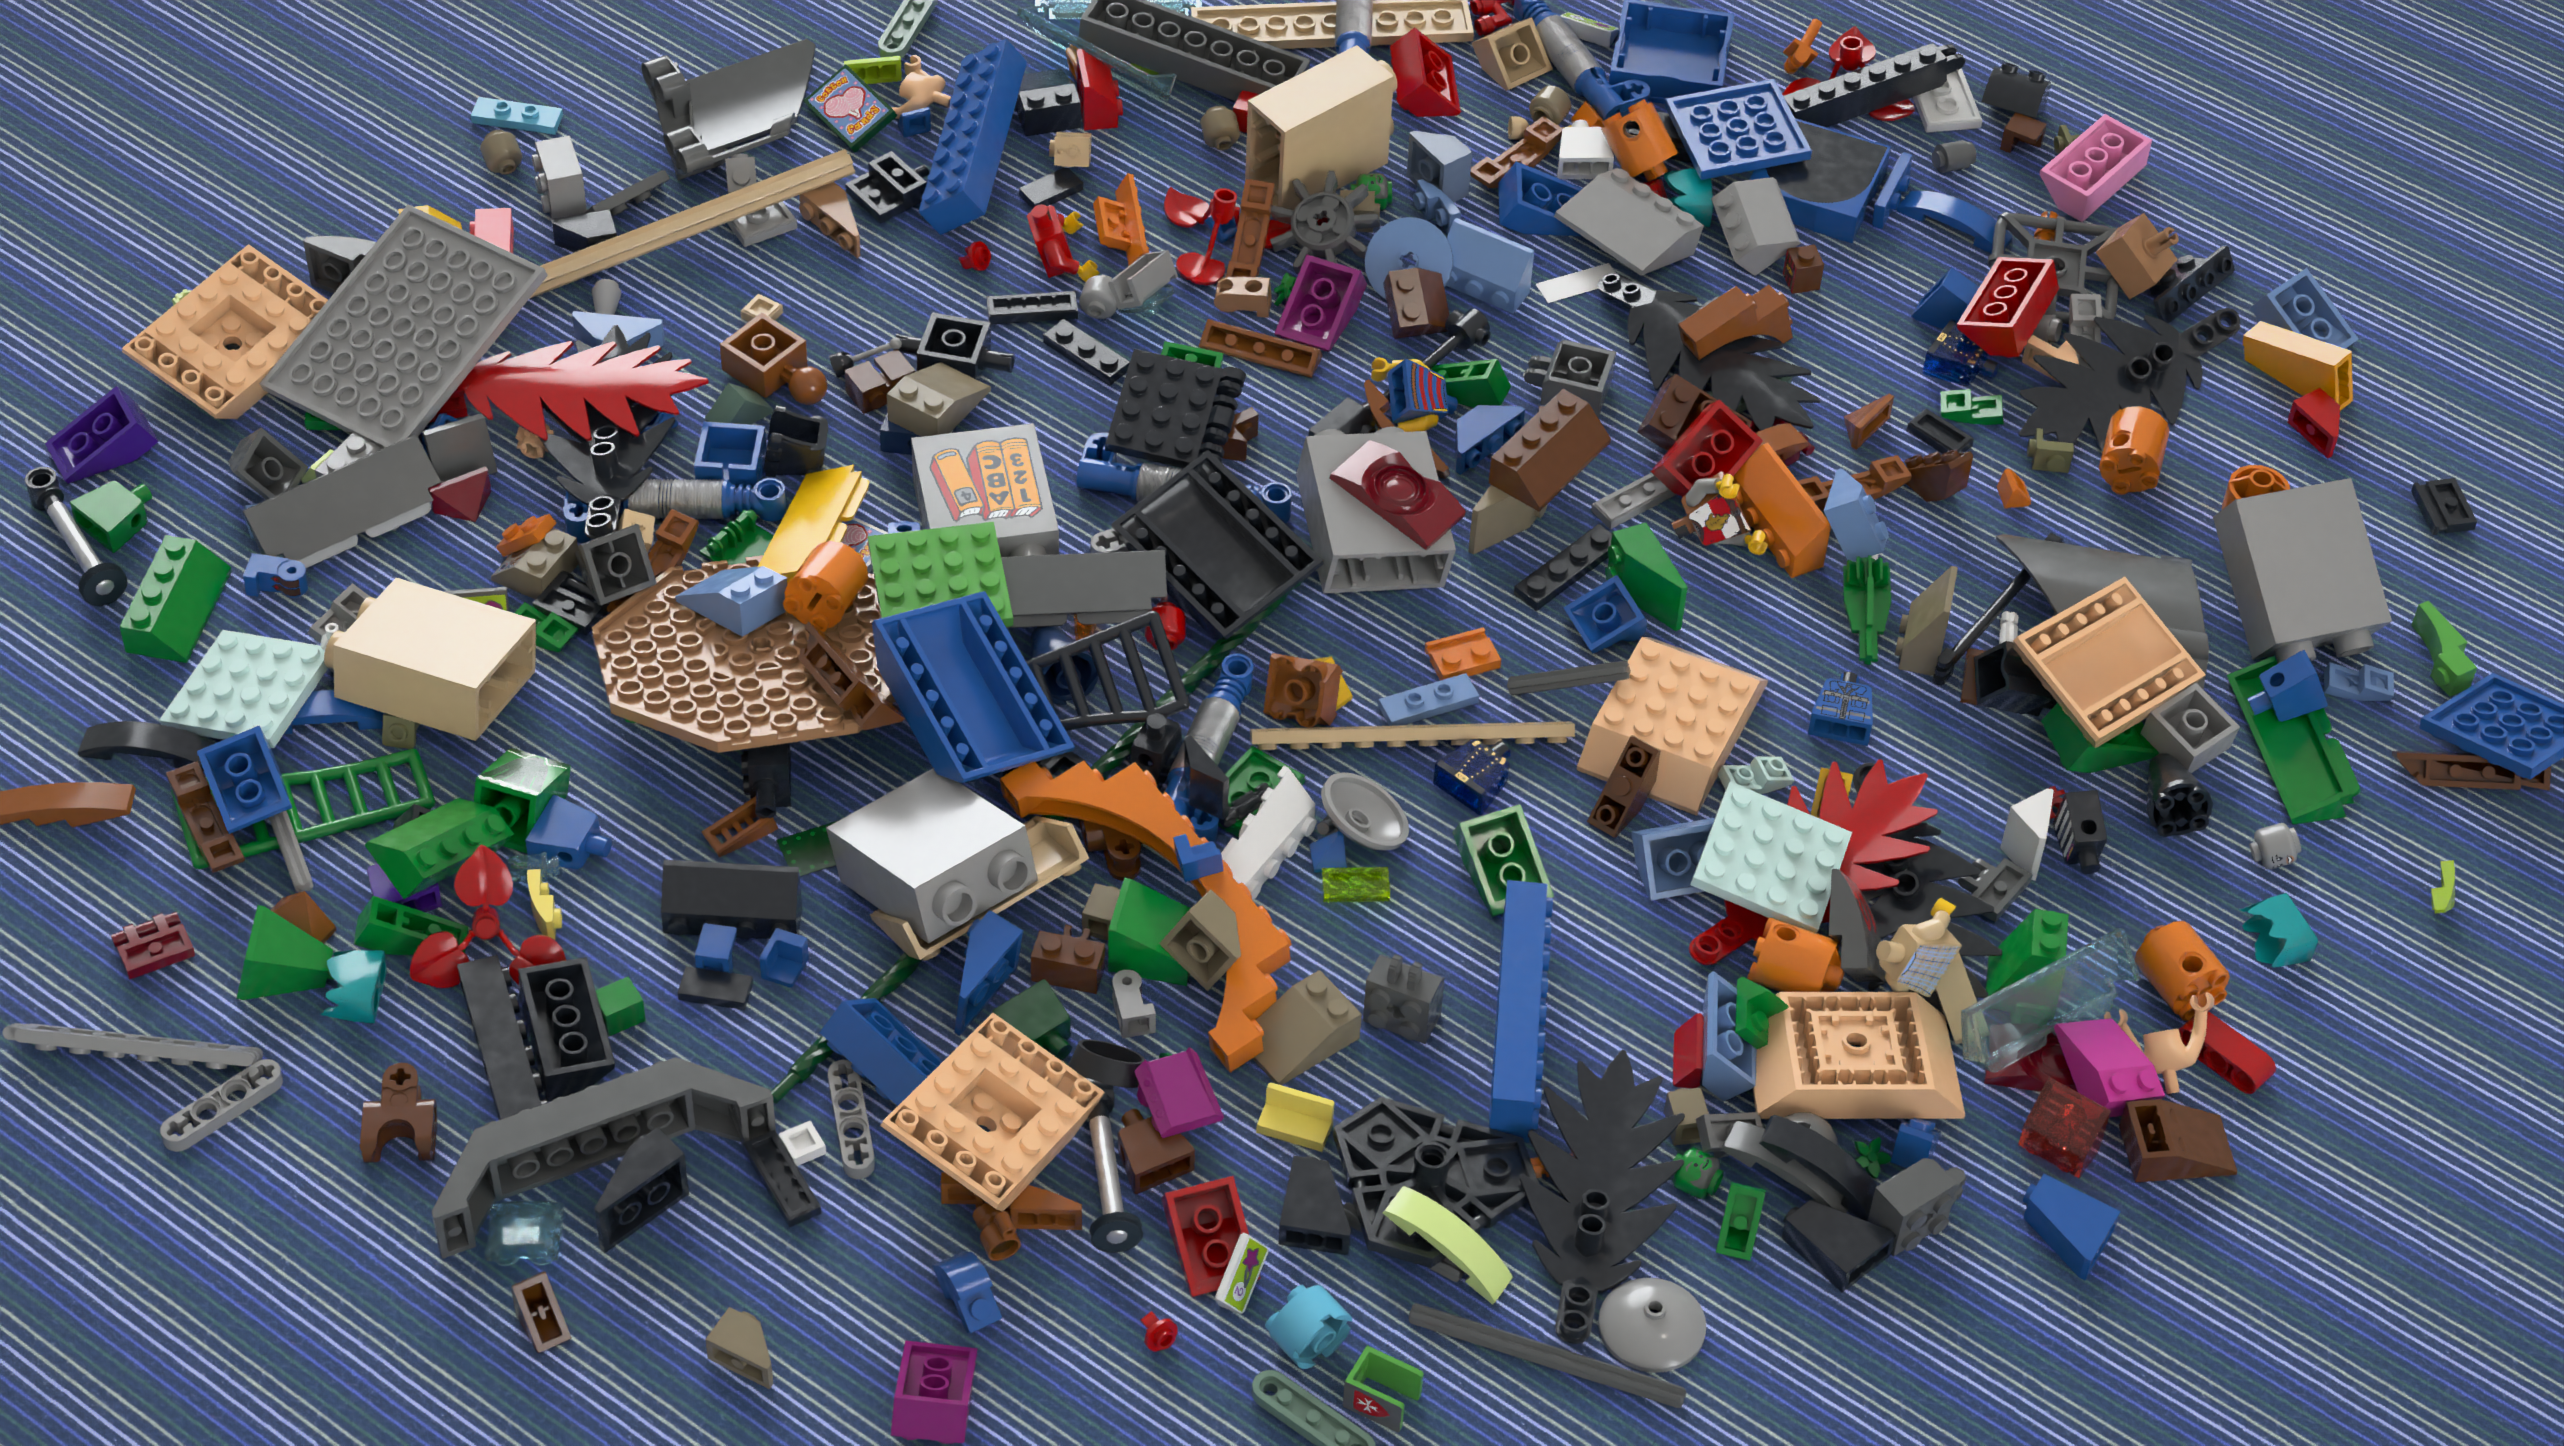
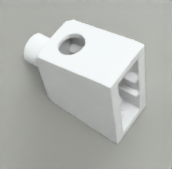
[1557,120,1614,179]

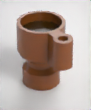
[972,1203,1021,1261]

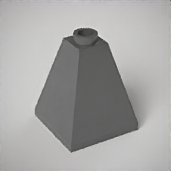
[575,524,657,605]

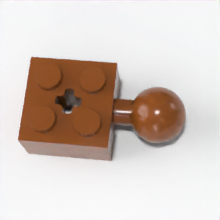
[720,313,828,405]

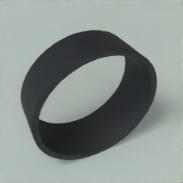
[1069,1039,1145,1088]

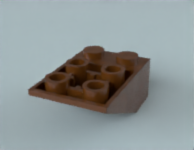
[1637,374,1752,450]
[2119,1099,2237,1183]

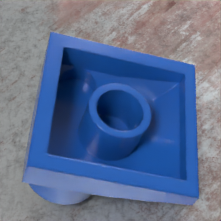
[1563,575,1648,654]

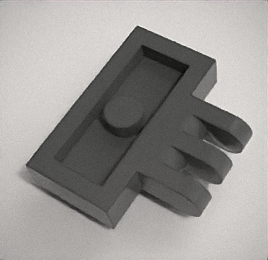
[1958,858,2033,922]

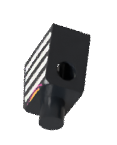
[2052,790,2107,874]

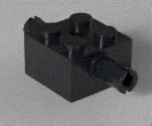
[893,312,1015,381]
[741,743,791,819]

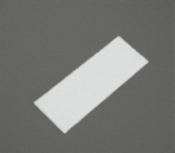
[1536,263,1615,303]

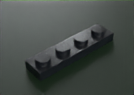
[1513,524,1612,611]

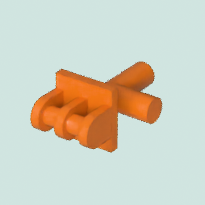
[1783,19,1822,74]

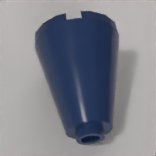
[1031,626,1098,705]

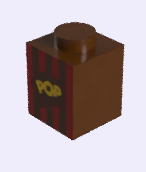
[1783,244,1824,294]

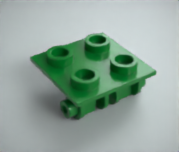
[700,509,774,565]

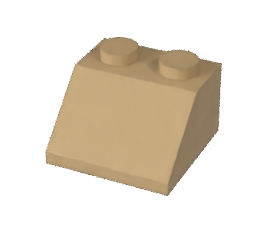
[1472,17,1553,91]

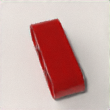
[2179,1011,2276,1094]

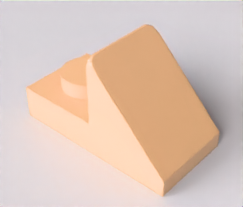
[2022,335,2079,382]

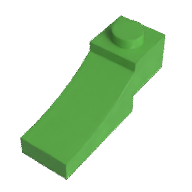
[2411,600,2477,697]

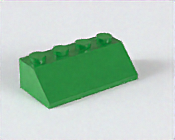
[119,535,232,663]
[365,798,514,899]

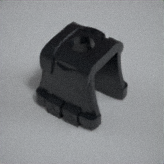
[764,406,828,478]

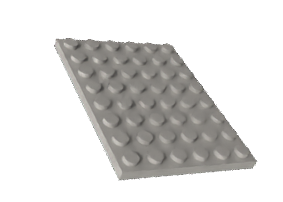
[259,204,548,449]

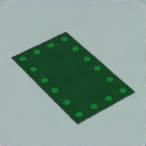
[776,820,839,876]

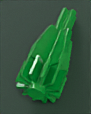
[1843,555,1891,665]

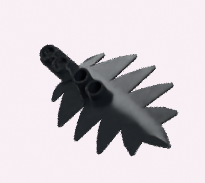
[1597,273,1820,431]
[2019,308,2240,452]
[538,325,675,539]
[1853,763,2002,1032]
[1519,1050,1685,1344]

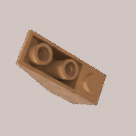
[799,182,861,258]

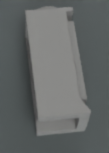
[1108,250,1178,309]

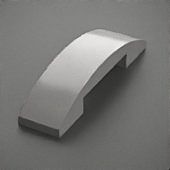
[2069,294,2102,370]

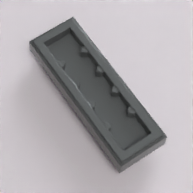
[585,170,670,217]

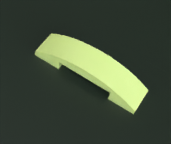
[1383,1186,1513,1305]

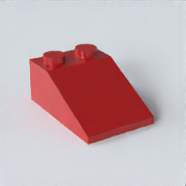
[1161,1176,1261,1298]

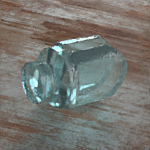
[508,852,560,882]

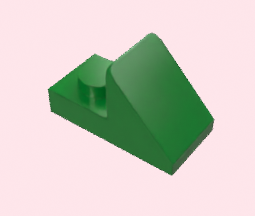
[1735,976,1789,1049]
[1716,1182,1766,1261]

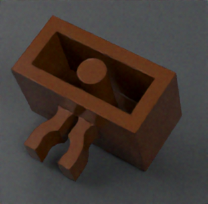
[1031,924,1105,994]

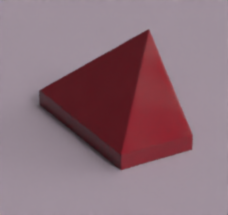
[428,466,491,522]

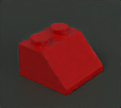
[1077,49,1123,131]

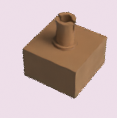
[2096,213,2179,299]

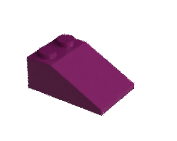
[1274,255,1367,352]
[891,1340,978,1444]

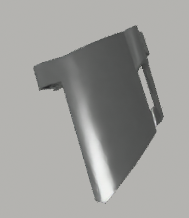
[641,39,816,181]
[1996,534,2209,689]

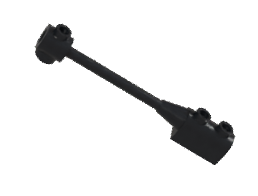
[1308,309,1491,436]

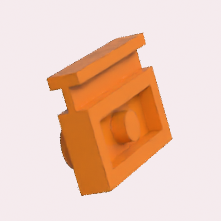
[1425,627,1501,681]

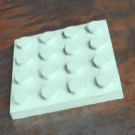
[159,630,328,748]
[1690,781,1852,933]

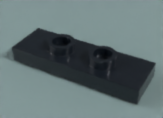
[986,291,1078,325]
[743,1130,822,1228]

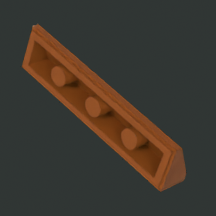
[1199,319,1323,378]

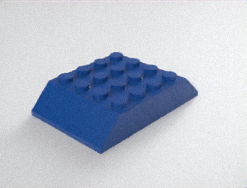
[872,591,1075,783]

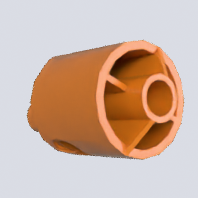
[1601,99,1678,182]
[2099,406,2170,495]
[2222,465,2290,510]
[783,541,868,632]
[1747,917,1845,992]
[2134,921,2230,1021]

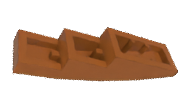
[0,782,136,828]
[941,1172,1082,1230]

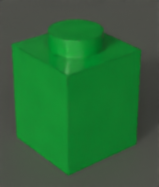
[596,976,646,1037]

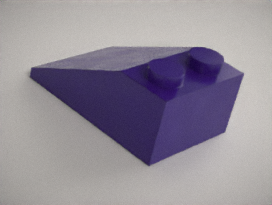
[45,386,159,484]

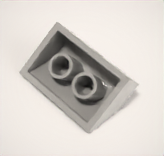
[1711,177,1801,276]

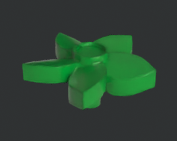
[1274,272,1297,306]
[1854,1137,1891,1179]

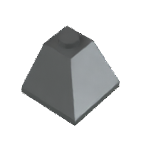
[228,428,308,500]

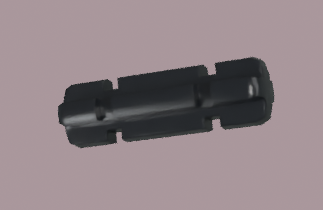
[1219,783,1272,828]

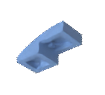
[2324,662,2394,701]

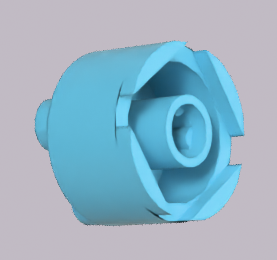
[1265,1285,1352,1369]

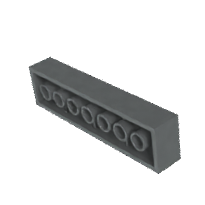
[1078,0,1310,101]

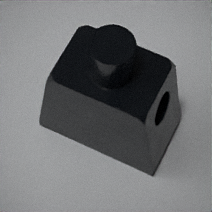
[1130,713,1182,791]

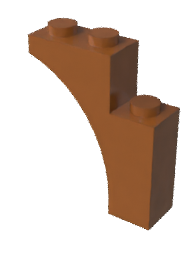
[1678,285,1793,360]

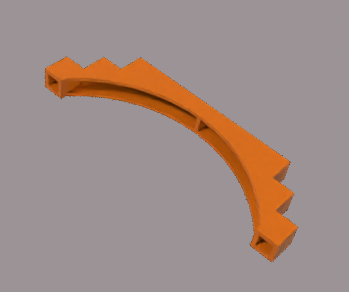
[1000,760,1291,1073]

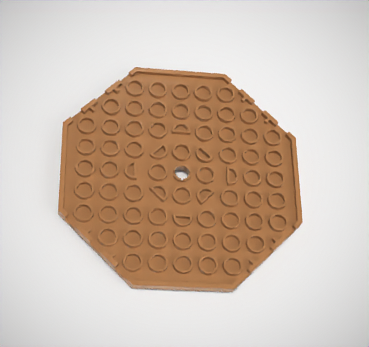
[592,555,895,753]

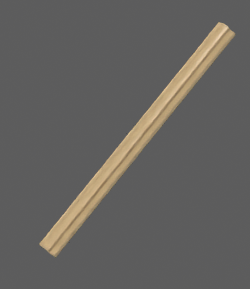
[529,149,855,299]

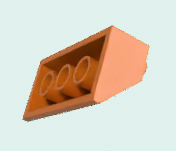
[1732,443,1831,578]

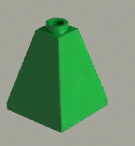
[236,905,334,1000]

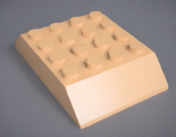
[2013,577,2206,748]
[1577,637,1768,816]

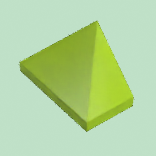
[844,56,902,84]

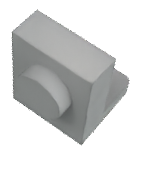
[725,154,757,193]

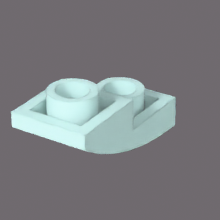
[1717,756,1794,794]

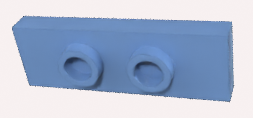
[1378,673,1479,726]

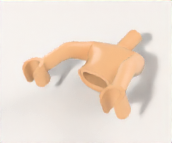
[891,55,951,119]
[2104,992,2214,1094]

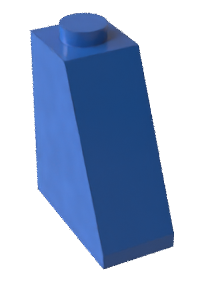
[1911,267,1979,337]
[2022,1174,2121,1280]

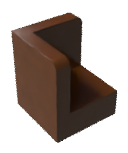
[2000,112,2047,153]

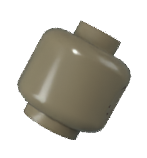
[1529,85,1571,125]
[1200,106,1240,150]
[480,130,523,175]

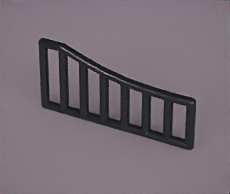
[1026,611,1190,731]

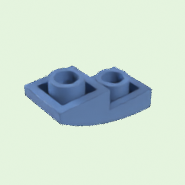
[1413,179,1461,235]

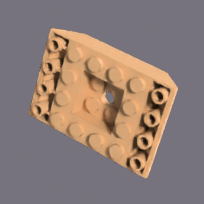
[122,244,328,419]
[1753,992,1965,1119]
[881,1013,1105,1212]

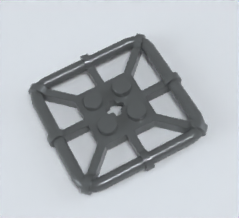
[1988,212,2119,324]

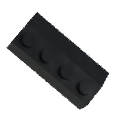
[661,860,802,939]
[518,957,615,1101]

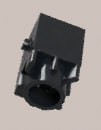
[1974,641,2058,716]

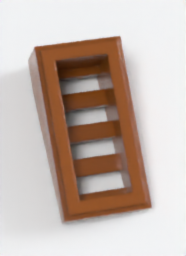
[701,796,779,858]

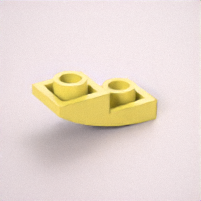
[527,869,562,941]

